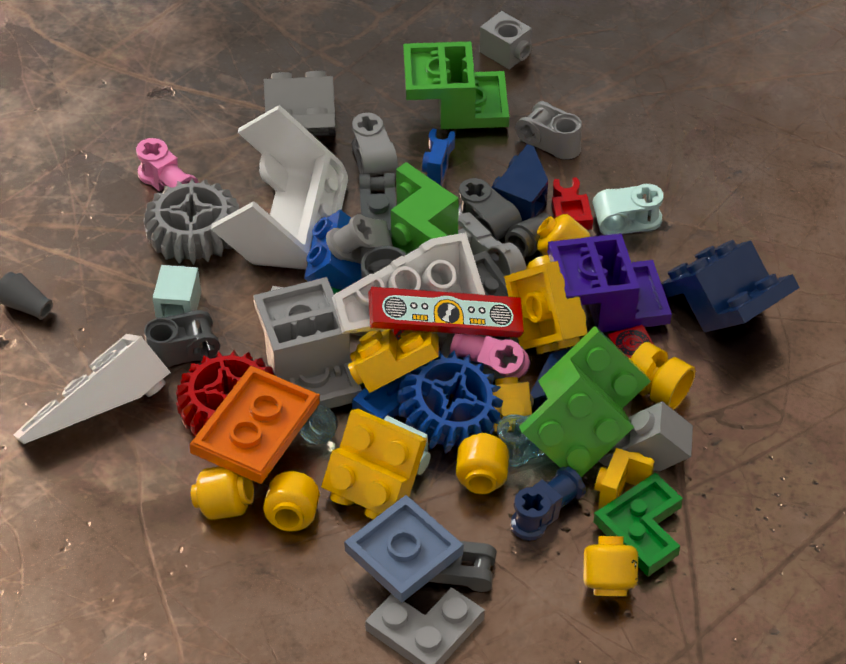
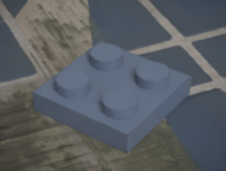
[344,495,464,603]

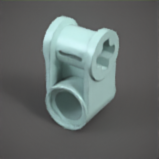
[592,184,663,235]

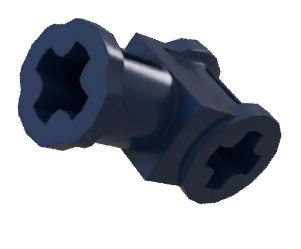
[510,467,586,541]

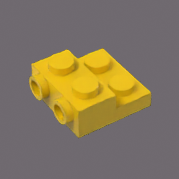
[504,261,588,354]
[348,329,439,393]
[321,408,427,519]

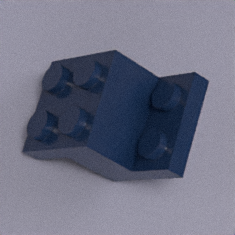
[661,240,800,333]

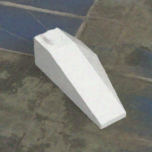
[332,232,485,334]
[14,334,171,444]

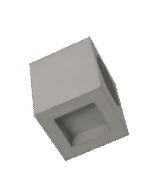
[480,11,532,69]

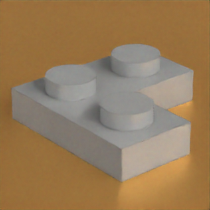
[365,587,485,664]

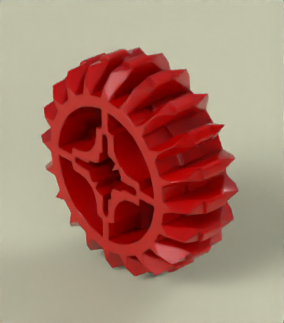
[176,350,275,437]

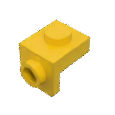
[492,377,532,434]
[594,448,655,509]

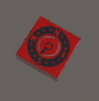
[608,324,654,358]

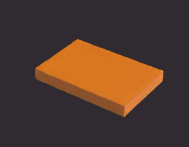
[190,366,320,484]

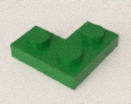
[593,472,683,576]

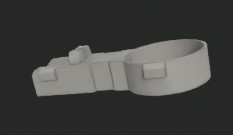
[458,212,526,276]

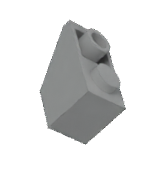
[599,401,693,471]

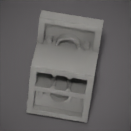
[264,71,336,136]
[253,277,362,413]

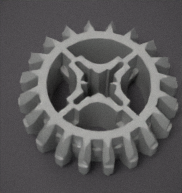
[143,179,239,265]

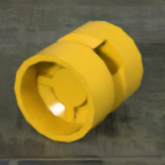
[630,342,696,410]

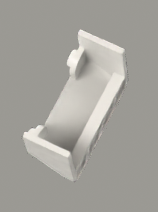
[211,105,348,270]

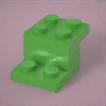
[403,41,509,129]
[391,162,459,255]
[519,326,651,477]

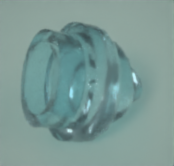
[300,405,338,444]

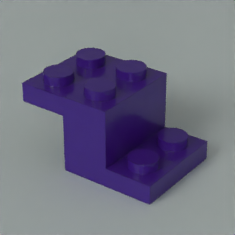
[547,233,672,332]

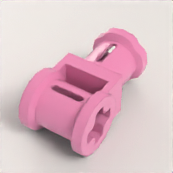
[136,138,198,191]
[450,334,530,379]

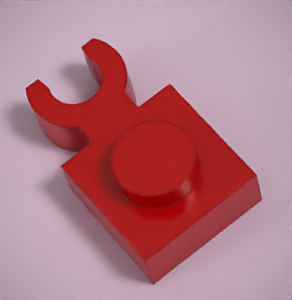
[551,177,593,230]

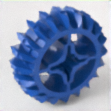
[397,350,503,454]

